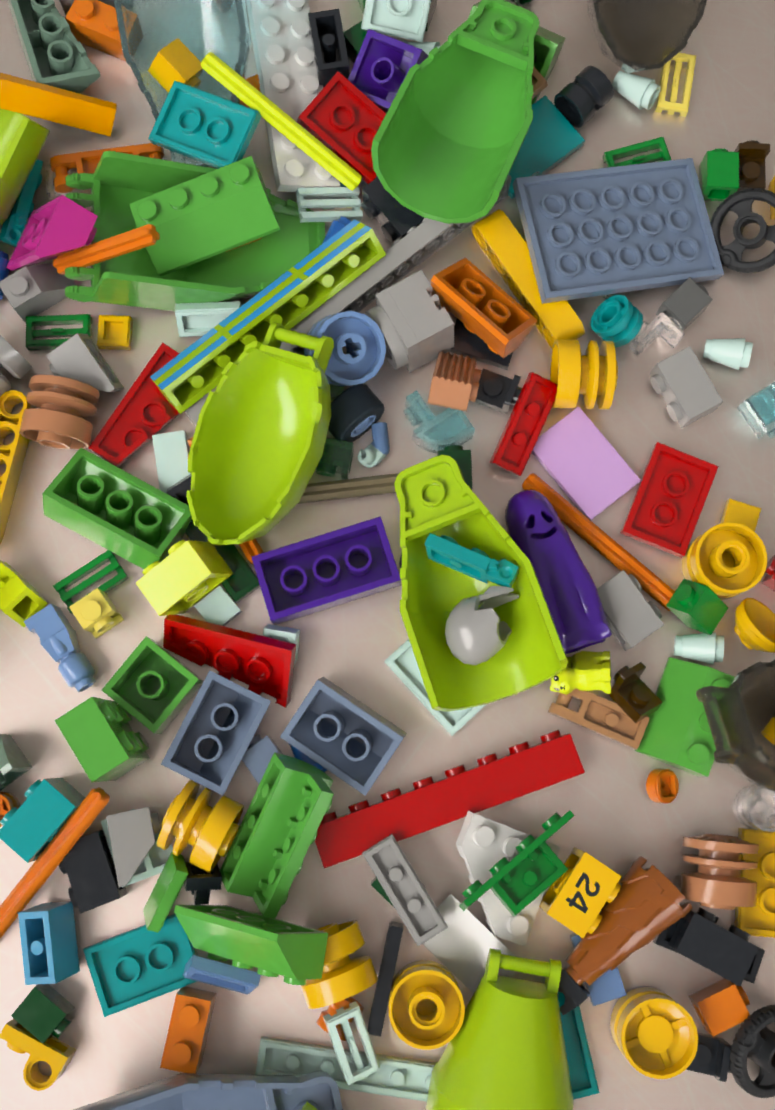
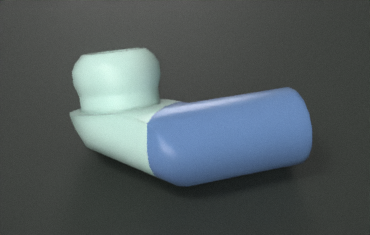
[358,422,390,468]

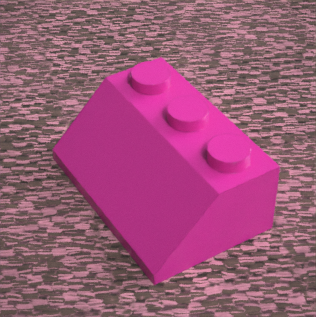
[6,195,98,271]

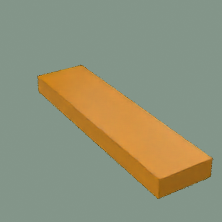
[0,72,117,137]

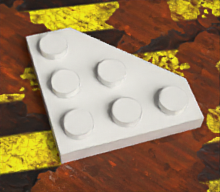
[456,811,561,946]

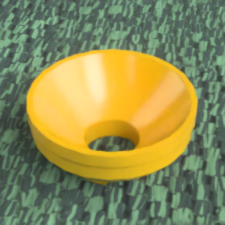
[734,598,775,653]

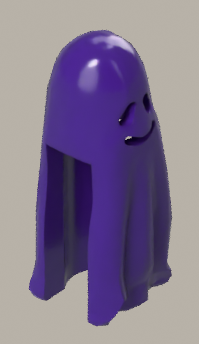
[505,490,612,654]

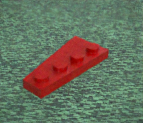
[89,342,180,467]
[163,614,296,708]

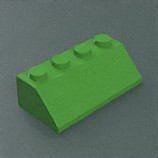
[129,156,280,277]
[42,448,192,569]
[174,905,328,985]

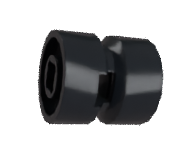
[554,66,614,128]

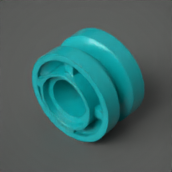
[591,295,643,348]

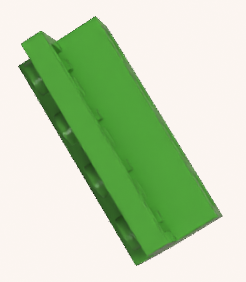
[220,752,334,919]

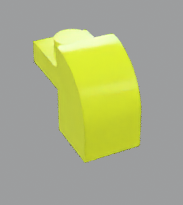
[0,560,48,627]

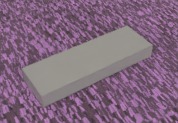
[362,834,448,947]

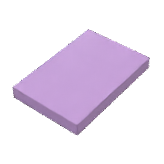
[532,406,641,520]

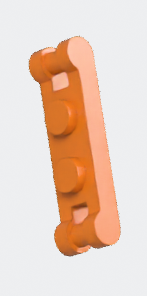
[50,143,165,193]

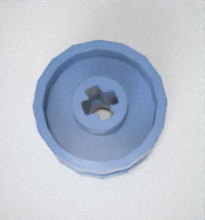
[304,311,386,387]

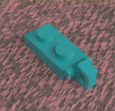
[0,159,43,247]
[425,533,519,588]

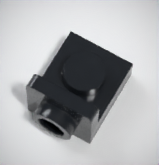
[475,368,522,414]
[686,1032,732,1082]

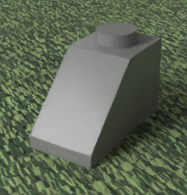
[0,263,76,322]
[46,333,124,392]
[106,807,161,887]

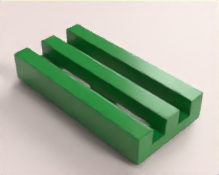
[602,137,671,168]
[26,314,92,350]
[53,550,129,614]

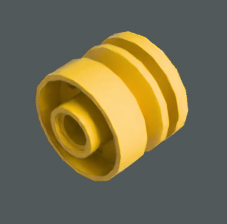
[157,780,244,873]

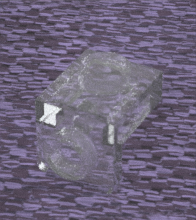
[629,312,685,357]

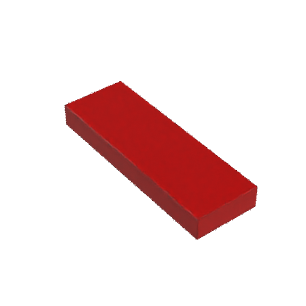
[490,372,557,476]

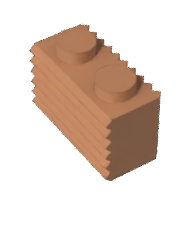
[427,351,481,412]

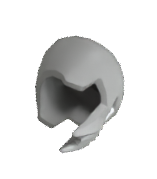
[445,586,519,665]

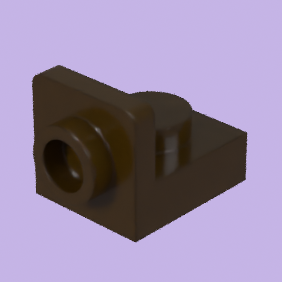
[734,140,770,192]
[608,662,663,723]

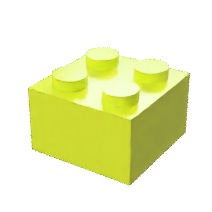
[136,540,234,616]

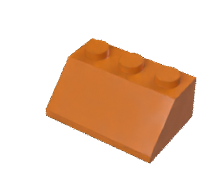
[431,257,538,358]

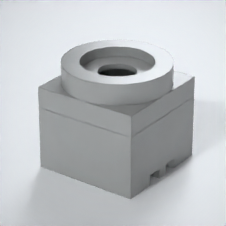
[365,270,454,373]

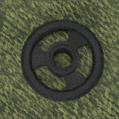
[710,188,775,273]
[729,1005,775,1098]

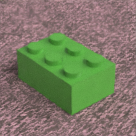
[55,697,150,782]

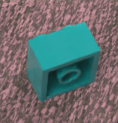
[0,778,85,863]

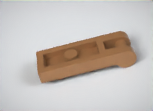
[548,689,650,750]

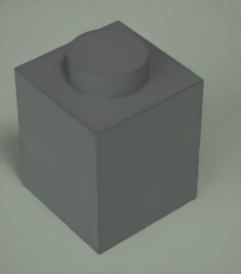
[656,277,713,336]

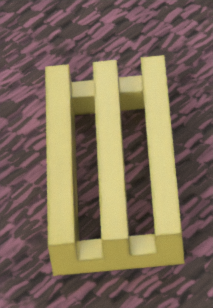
[655,50,697,117]

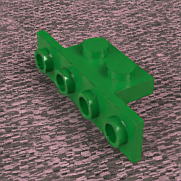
[459,810,575,917]

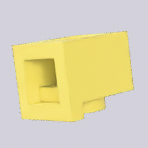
[69,588,124,639]

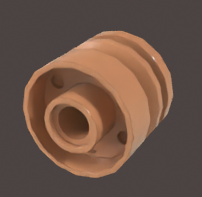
[19,375,100,450]
[680,833,759,910]

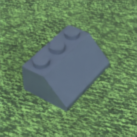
[161,670,271,796]
[280,677,407,796]

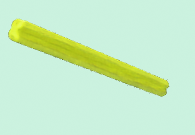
[201,52,362,191]

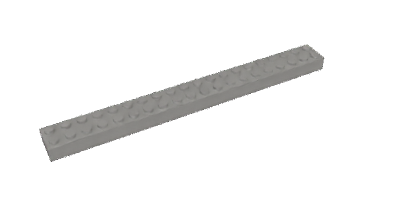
[185,175,511,427]

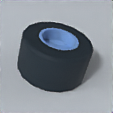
[328,384,385,445]

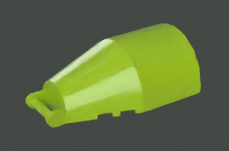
[425,948,574,1110]

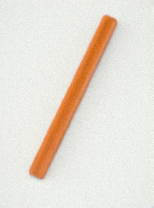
[522,473,675,611]
[0,787,110,938]

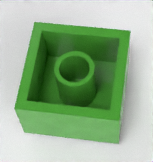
[102,636,204,734]

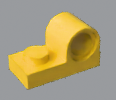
[0,1018,77,1091]

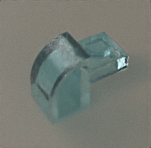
[404,390,475,453]

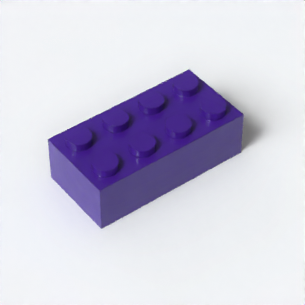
[251,516,401,625]

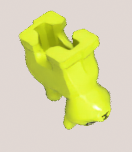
[550,651,611,695]

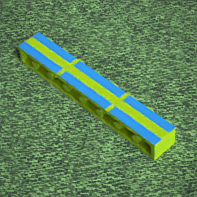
[150,219,386,414]

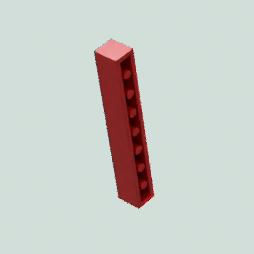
[315,730,585,869]

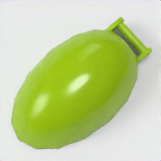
[186,322,334,545]

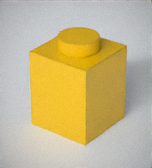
[148,38,203,93]

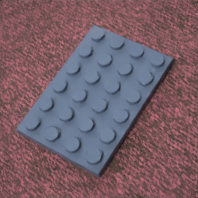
[512,158,724,304]

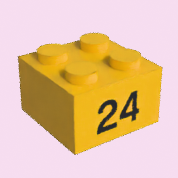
[539,847,622,938]

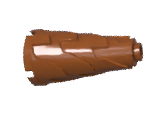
[565,856,693,986]

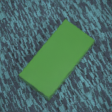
[143,852,188,933]

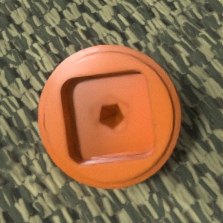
[646,768,679,804]

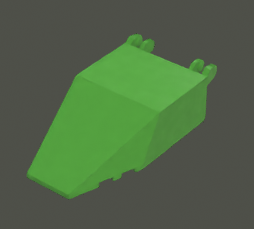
[65,151,325,311]

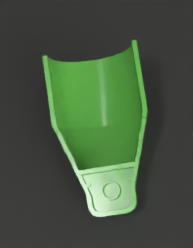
[371,0,540,224]

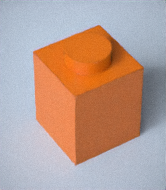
[689,978,750,1037]

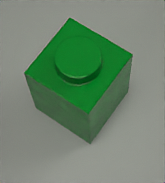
[699,149,739,202]
[666,579,728,635]

